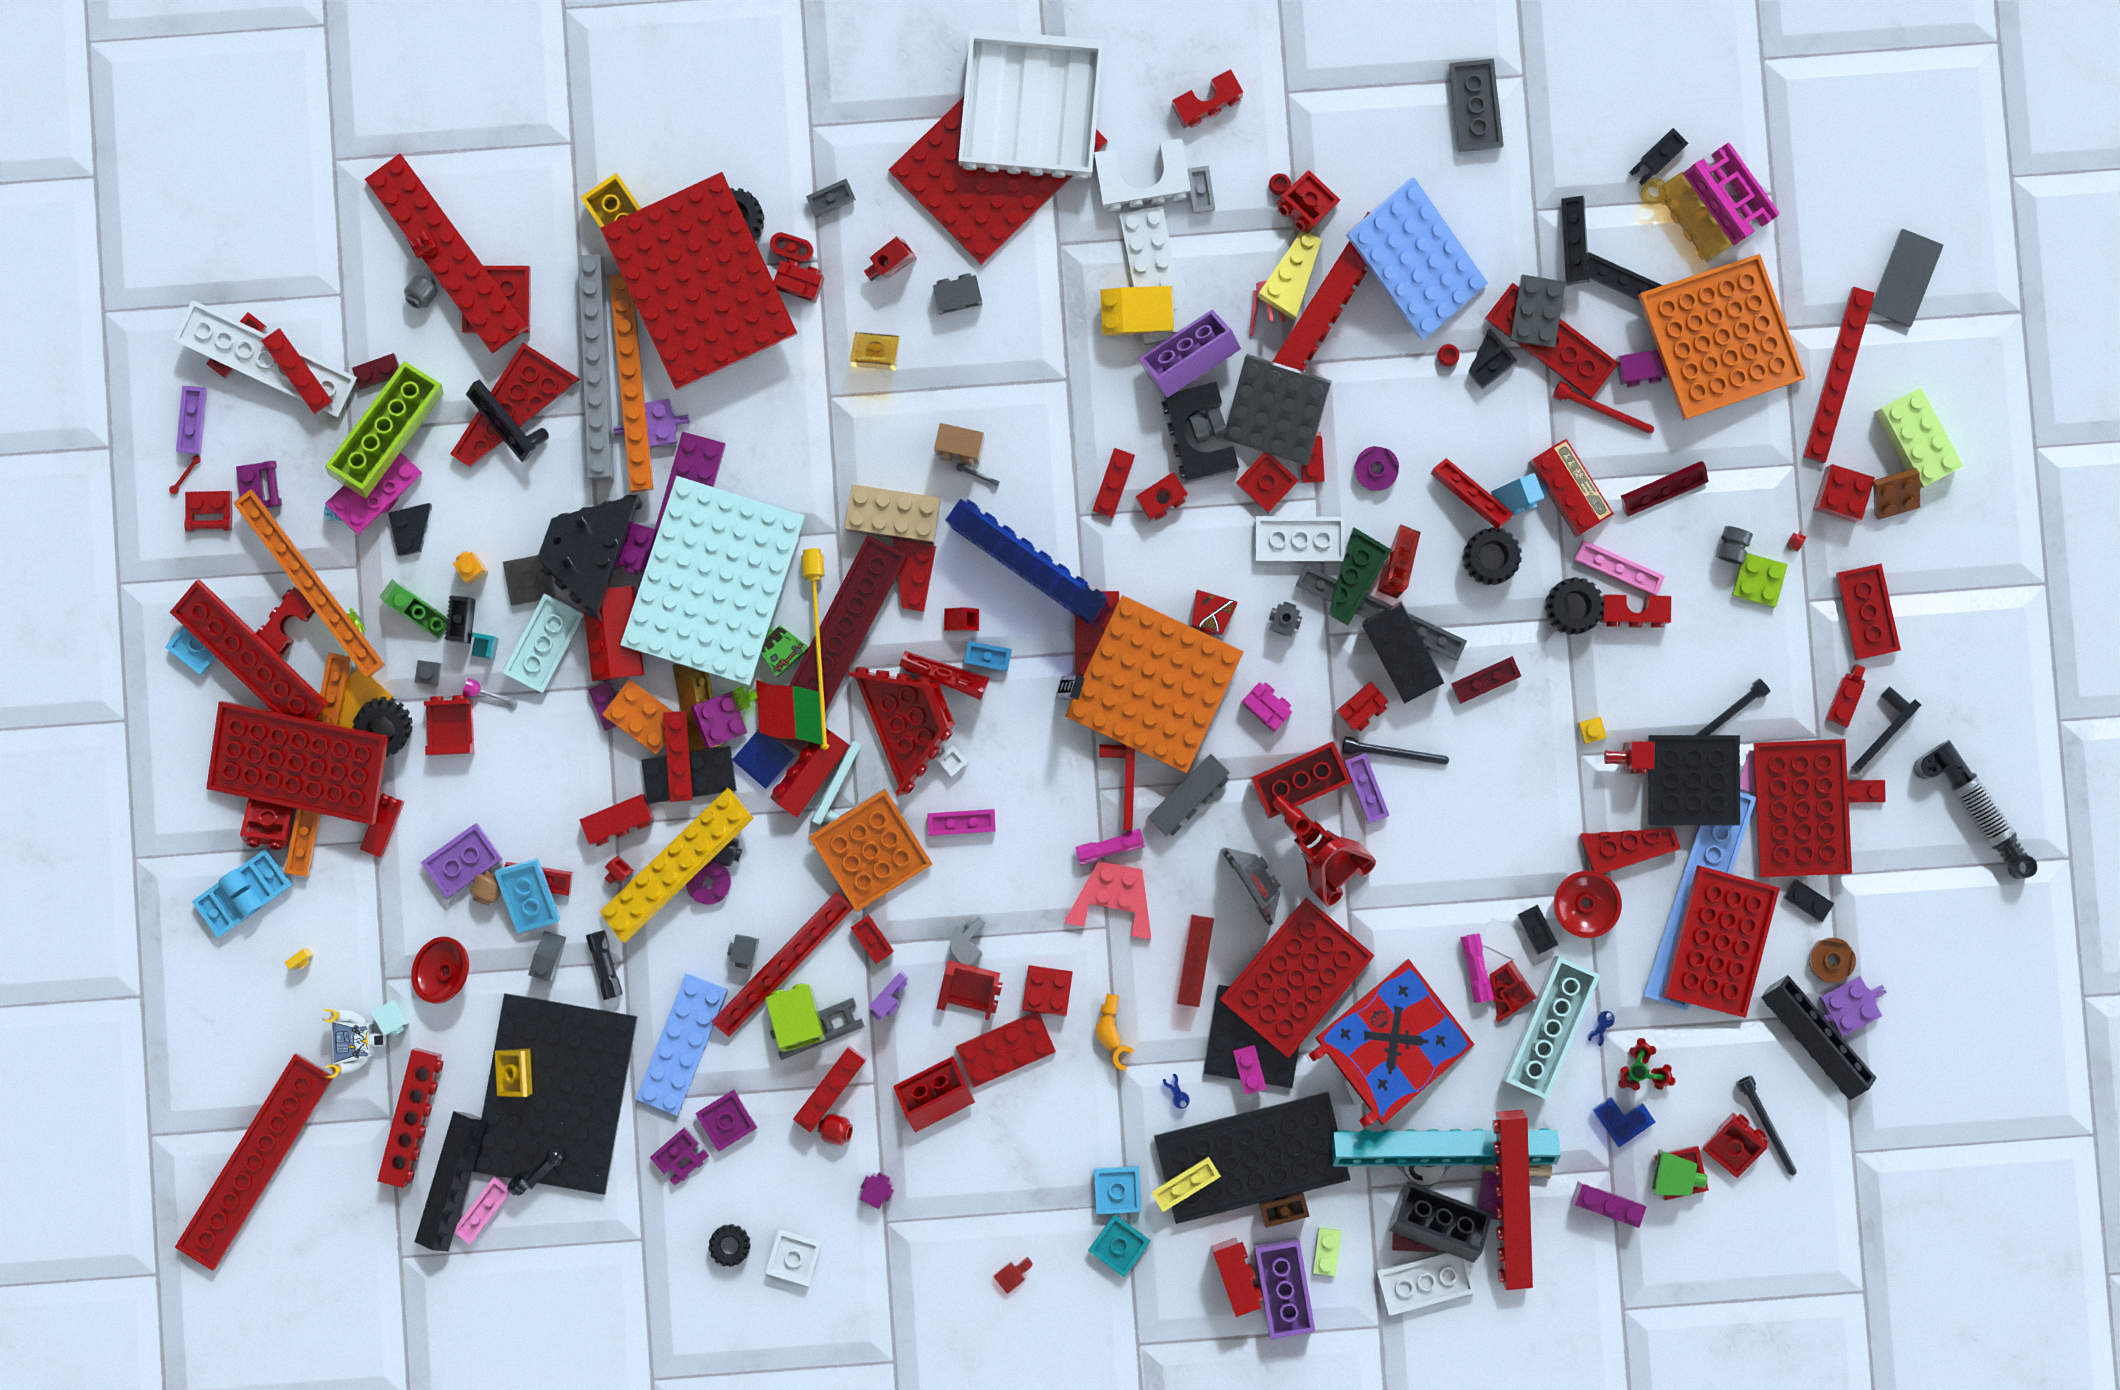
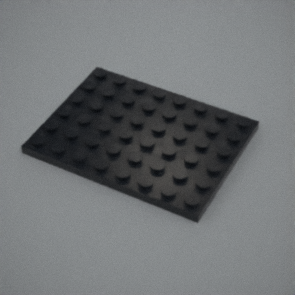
[472,993,638,1195]

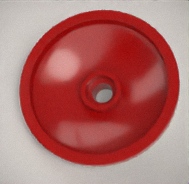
[1554,870,1622,938]
[411,937,469,1004]

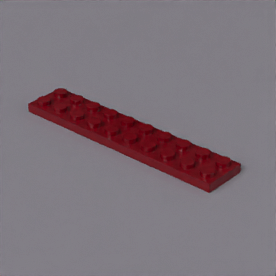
[773,535,908,752]

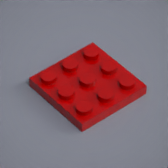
[462,266,531,333]

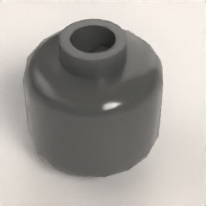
[404,275,438,309]

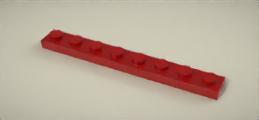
[1803,287,1875,463]
[712,891,853,1037]

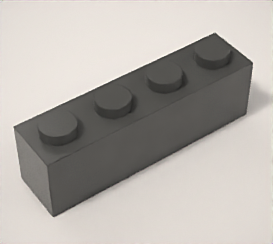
[1147,754,1230,836]

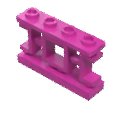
[1682,142,1780,246]

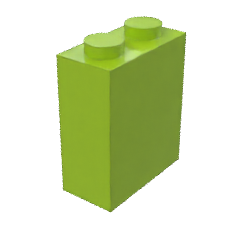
[765,983,826,1053]

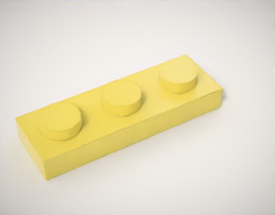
[1151,1156,1221,1212]

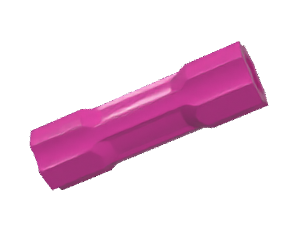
[1075,828,1145,866]
[1460,933,1494,1003]

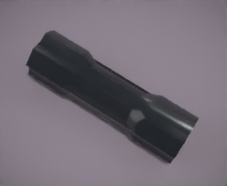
[586,930,623,1000]

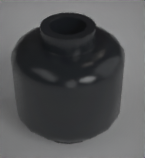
[712,838,743,867]

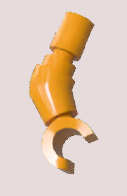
[1095,993,1134,1071]

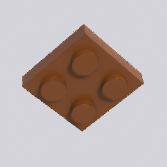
[1873,468,1920,520]

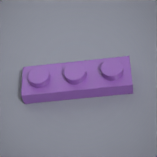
[176,386,207,455]
[1344,753,1390,824]

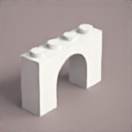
[1094,138,1191,211]

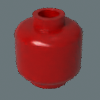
[818,1114,853,1146]

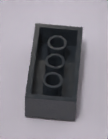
[1362,601,1444,704]
[1389,1181,1492,1263]

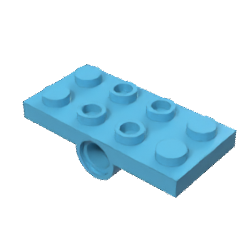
[192,849,293,938]

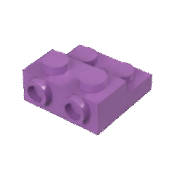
[869,971,908,1021]

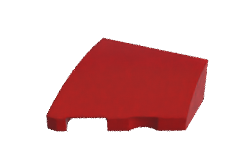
[1489,960,1537,1023]

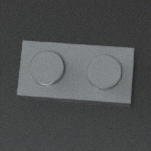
[1187,165,1215,214]

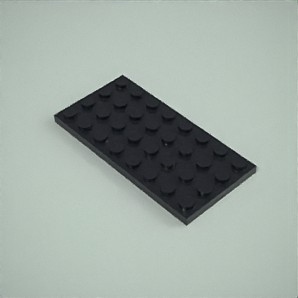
[1154,1092,1351,1224]

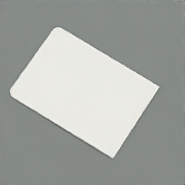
[1481,917,1527,959]

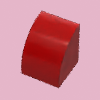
[944,607,979,631]

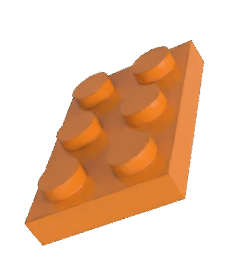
[602,679,673,755]

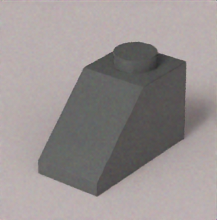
[528,931,567,981]

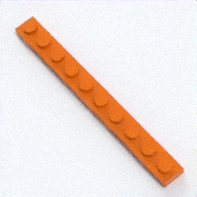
[609,274,654,492]
[233,489,386,678]
[284,652,352,877]

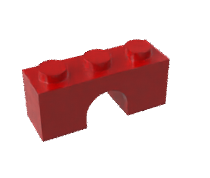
[1171,69,1243,128]
[256,587,316,658]
[1600,594,1672,628]

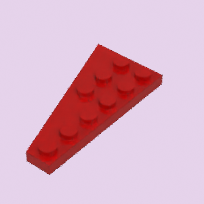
[450,343,580,467]

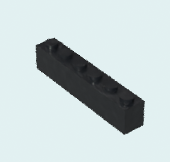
[1761,975,1877,1100]
[414,1111,487,1252]

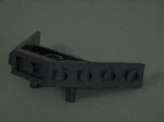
[537,494,643,622]

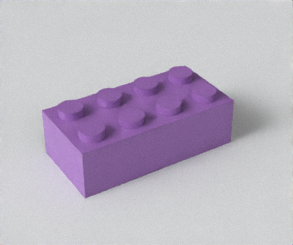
[1138,309,1241,398]
[1254,1238,1316,1339]

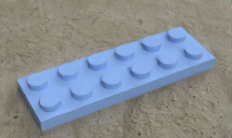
[636,973,728,1116]

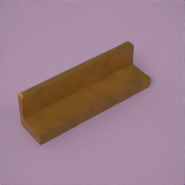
[673,664,723,752]

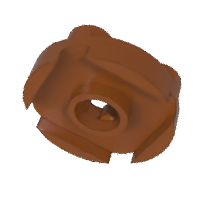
[1809,938,1856,983]

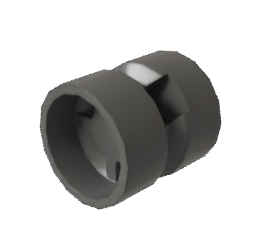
[1188,407,1227,444]
[1715,526,1753,565]

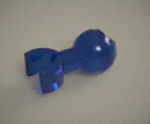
[1587,1011,1615,1046]
[1163,1073,1190,1109]

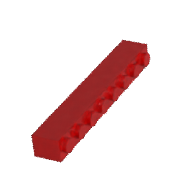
[1492,1109,1533,1290]

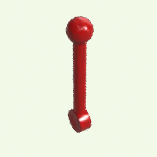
[169,455,201,494]

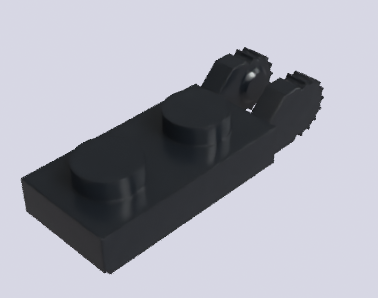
[1629,128,1689,186]

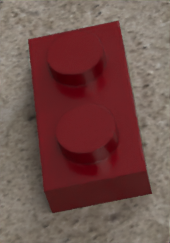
[352,353,400,390]

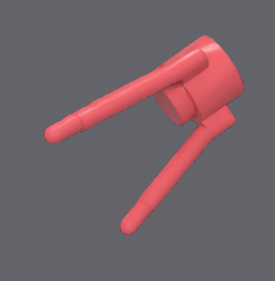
[1249,281,1286,336]

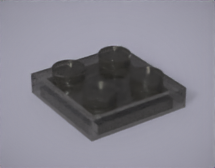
[503,555,556,606]

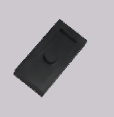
[1783,879,1835,922]
[1517,904,1558,955]

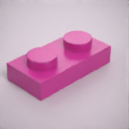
[1233,1045,1267,1095]

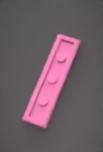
[1573,540,1665,596]

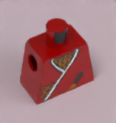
[864,236,917,281]
[1191,589,1238,636]

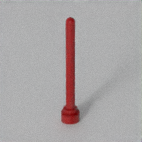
[1552,381,1654,434]

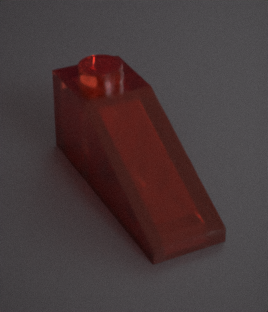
[1377,524,1421,599]

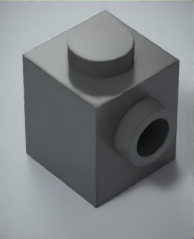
[727,934,760,969]

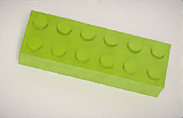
[325,361,444,498]

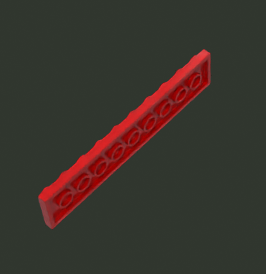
[365,153,529,354]
[175,1053,334,1271]

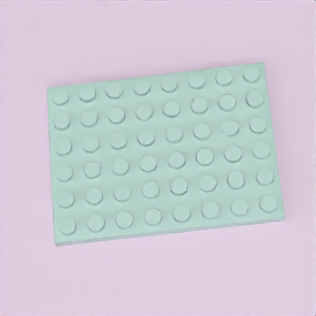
[620,476,805,686]

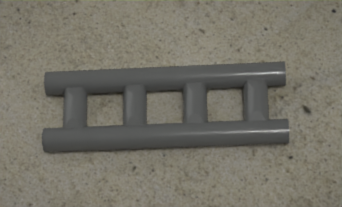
[770,998,865,1060]

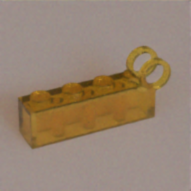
[1641,171,1733,263]

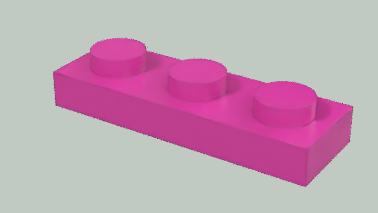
[927,809,996,836]

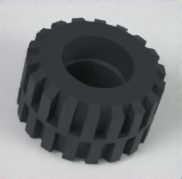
[730,188,765,241]
[1462,527,1522,585]
[1545,577,1605,635]
[352,697,413,757]

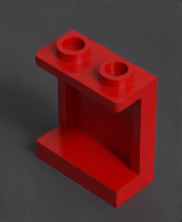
[424,695,475,756]
[936,960,1003,1020]

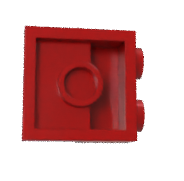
[1276,170,1340,234]
[240,798,294,850]
[1702,1113,1768,1178]

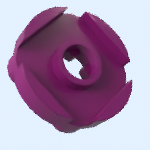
[1354,446,1399,491]
[686,860,732,905]

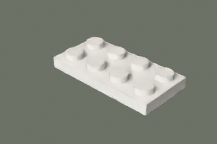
[1255,516,1345,562]
[1376,1252,1476,1316]

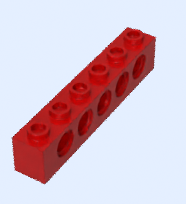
[377,1048,444,1188]

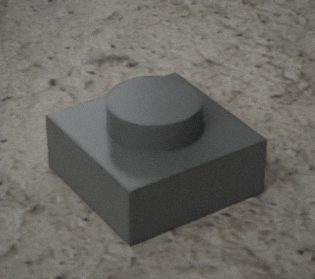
[414,660,441,685]

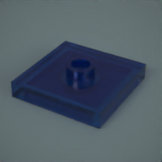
[732,729,795,789]

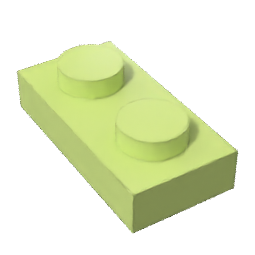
[1313,1227,1342,1276]

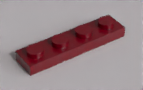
[1621,461,1709,517]

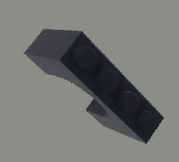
[1161,381,1239,483]

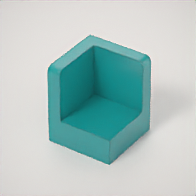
[471,632,499,660]

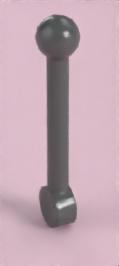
[956,463,1000,486]

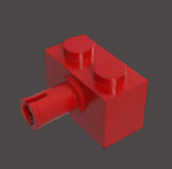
[1604,741,1655,774]

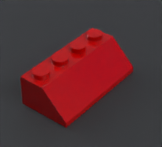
[583,586,644,681]

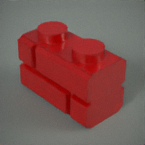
[774,259,824,303]
[1336,682,1389,731]

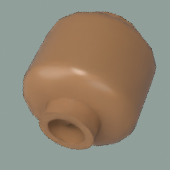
[470,871,501,906]

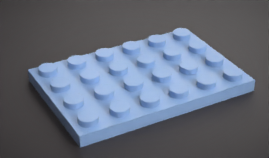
[1346,178,1488,340]

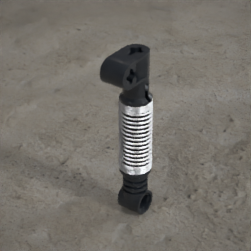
[1914,740,2038,879]

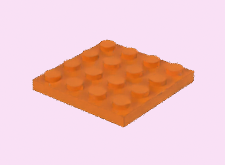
[809,788,933,912]

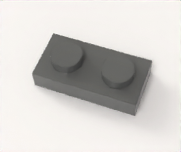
[806,178,856,218]

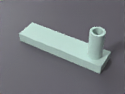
[811,740,861,825]

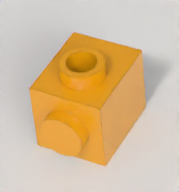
[453,551,488,584]

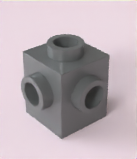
[1268,602,1302,638]

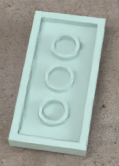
[502,593,584,693]

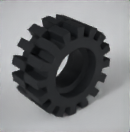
[708,1224,751,1267]

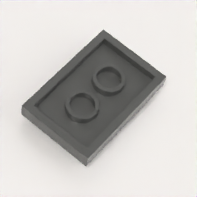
[1510,274,1566,349]

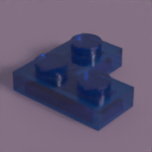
[1592,1097,1656,1147]

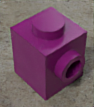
[859,1172,894,1209]

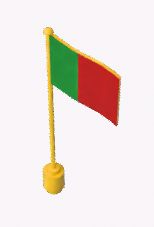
[756,548,829,750]

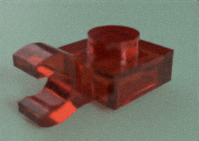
[993,1256,1033,1294]

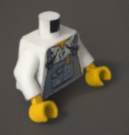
[322,1008,386,1078]

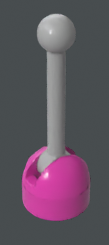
[462,678,517,707]

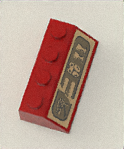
[1528,439,1614,537]

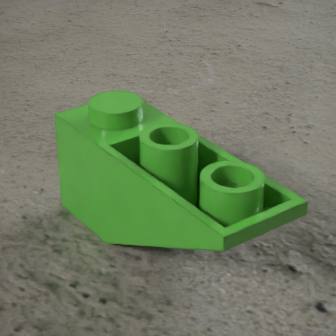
[379,579,448,639]

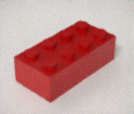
[1250,741,1352,819]

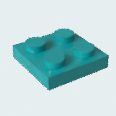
[1088,1213,1151,1277]

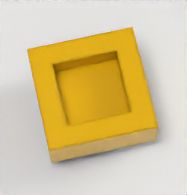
[1578,717,1607,744]
[284,948,313,970]

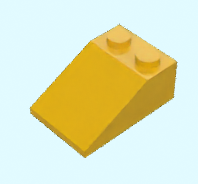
[1100,286,1174,336]

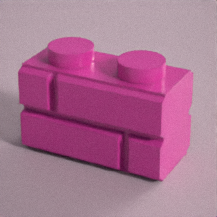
[1240,682,1292,732]

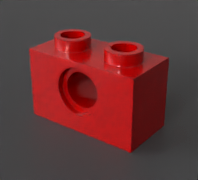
[1135,472,1188,521]

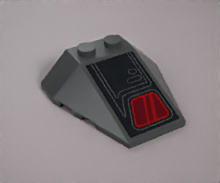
[1221,848,1281,926]

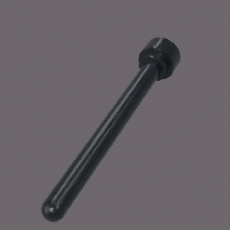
[1696,678,1771,735]
[1342,736,1449,765]
[1736,1075,1797,1176]

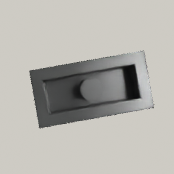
[933,273,983,315]

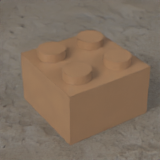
[934,423,985,466]

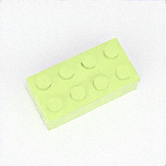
[1875,388,1963,488]

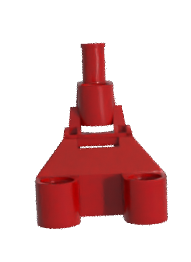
[1272,795,1376,907]

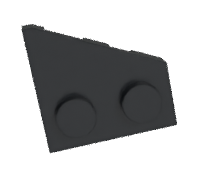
[1468,329,1517,390]
[388,503,432,557]

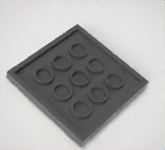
[1223,354,1332,466]

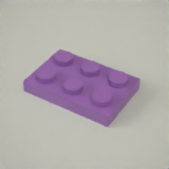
[421,823,503,899]

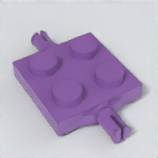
[613,399,690,448]
[1819,976,1887,1037]

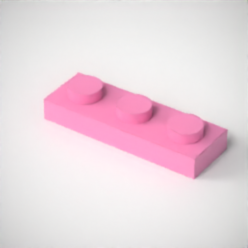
[454,1176,510,1245]

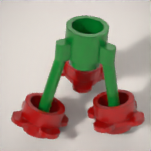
[1618,1038,1676,1091]

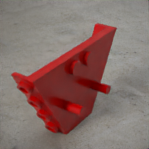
[848,667,955,796]

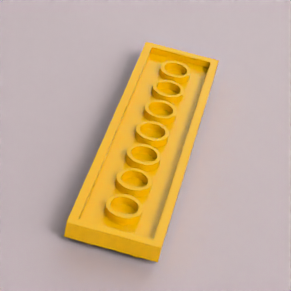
[599,788,754,943]

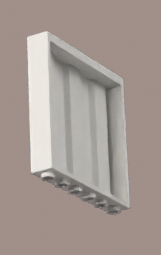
[959,29,1104,180]

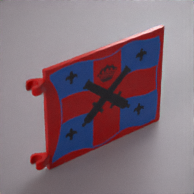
[1309,959,1475,1127]

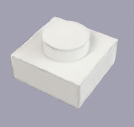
[937,745,968,777]

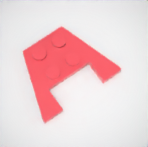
[1065,861,1151,940]

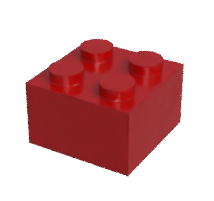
[1813,464,1875,523]

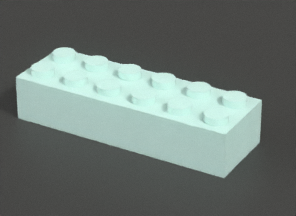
[1502,956,1600,1100]

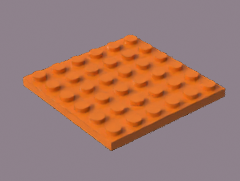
[1638,254,1806,421]
[1065,595,1244,774]

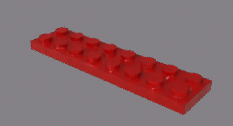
[170,579,329,720]

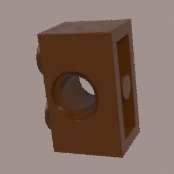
[1259,1192,1310,1228]

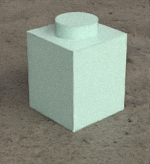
[371,1000,408,1037]

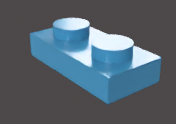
[964,641,1012,671]

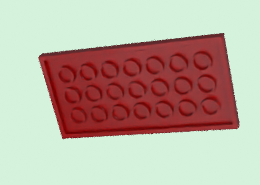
[206,701,389,825]

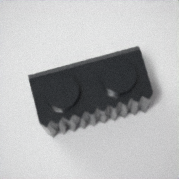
[444,595,476,644]

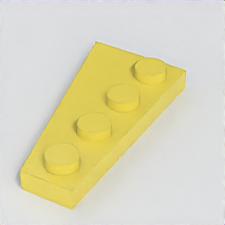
[1257,231,1322,321]

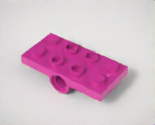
[325,452,422,536]

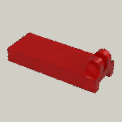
[360,793,405,858]

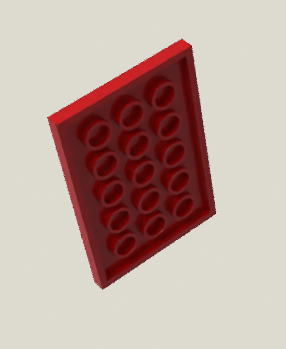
[1753,739,1852,877]
[1663,865,1780,1018]
[1219,897,1375,1059]

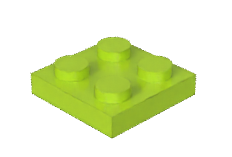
[1731,553,1788,608]

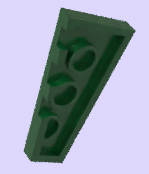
[1328,527,1392,626]

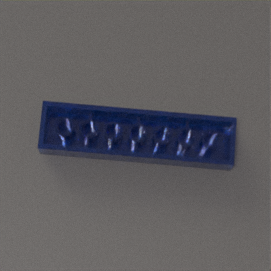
[945,498,1110,628]

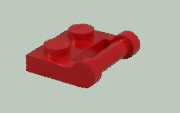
[184,491,232,532]

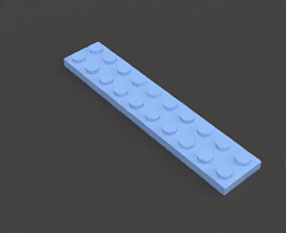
[1643,792,1756,1010]

